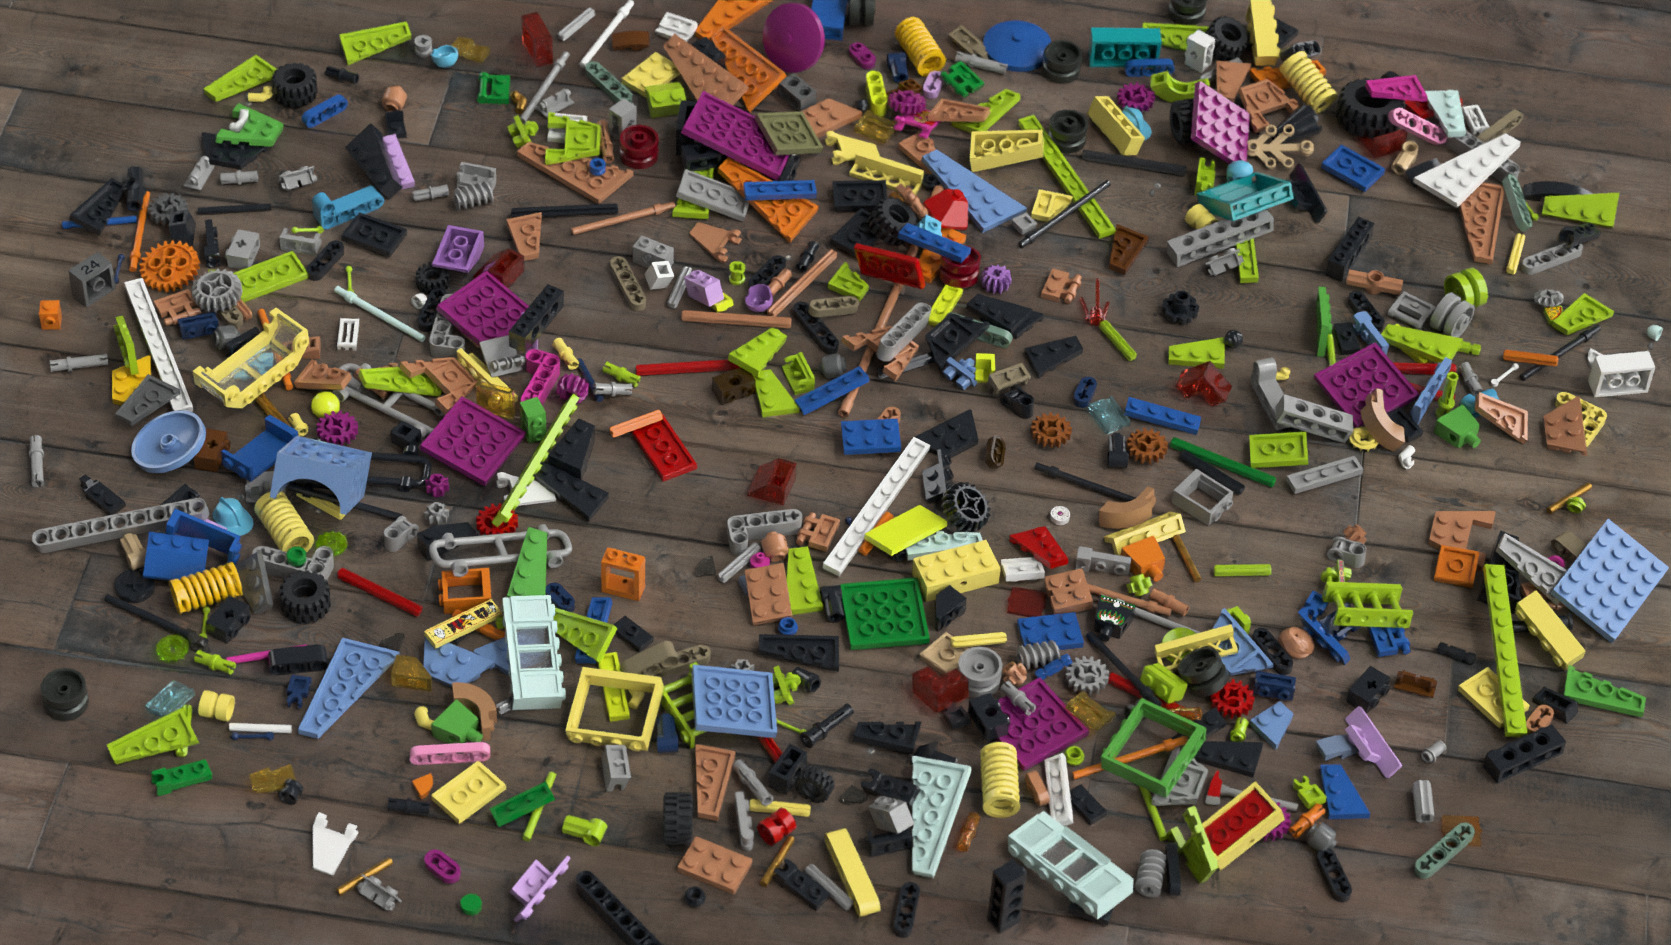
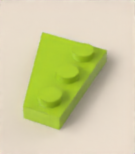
[1552,293,1614,335]
[1168,337,1225,369]
[752,369,800,417]

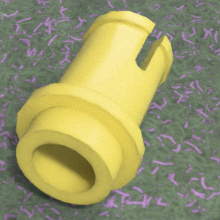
[288,413,308,437]

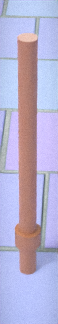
[571,201,676,235]
[1088,584,1172,616]

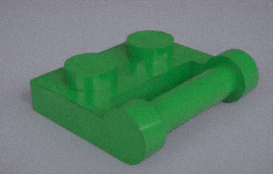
[477,72,510,104]

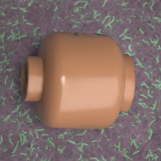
[381,86,407,112]
[761,532,789,562]

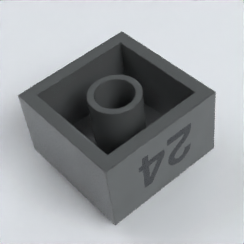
[68,252,116,308]

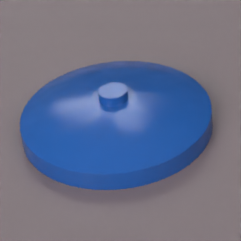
[983,20,1051,72]

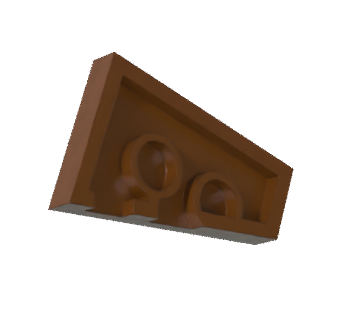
[1109,224,1149,275]

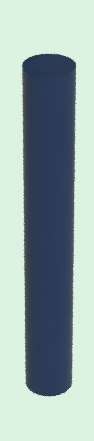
[577,358,604,402]

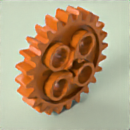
[139,240,200,293]

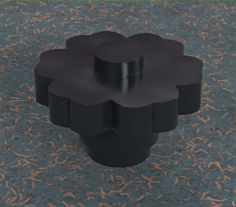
[1161,290,1199,324]

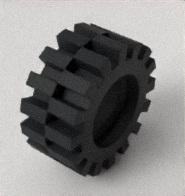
[416,262,450,295]
[795,765,835,803]

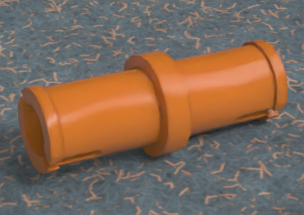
[1289,803,1325,839]

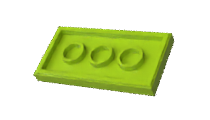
[233,251,308,302]

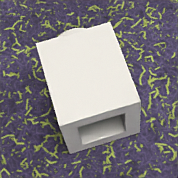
[645,261,674,290]

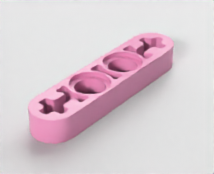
[1388,108,1447,146]
[410,742,490,765]

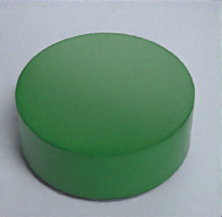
[286,547,307,566]
[460,894,482,915]

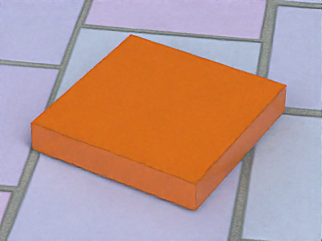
[1434,545,1480,588]

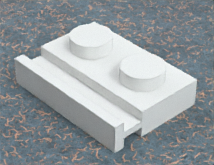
[655,12,698,42]
[1001,557,1045,582]

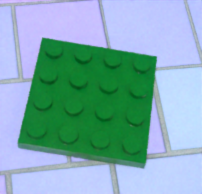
[840,578,930,650]

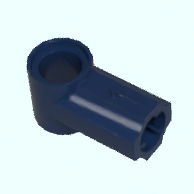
[887,52,908,84]
[656,714,678,753]

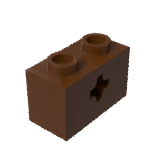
[194,428,231,473]

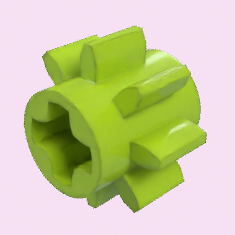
[1126,573,1152,597]

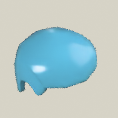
[431,45,458,68]
[1226,160,1253,181]

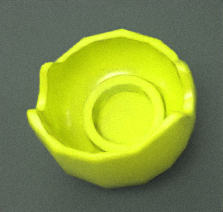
[311,391,340,418]

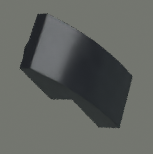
[1405,158,1441,188]

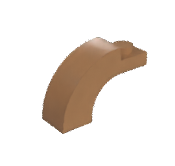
[1361,388,1405,452]
[1099,486,1156,529]
[452,682,497,741]

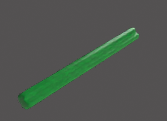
[1170,437,1276,487]

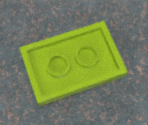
[1249,432,1308,468]

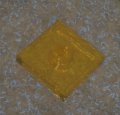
[476,381,515,419]

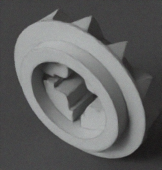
[1534,289,1563,307]

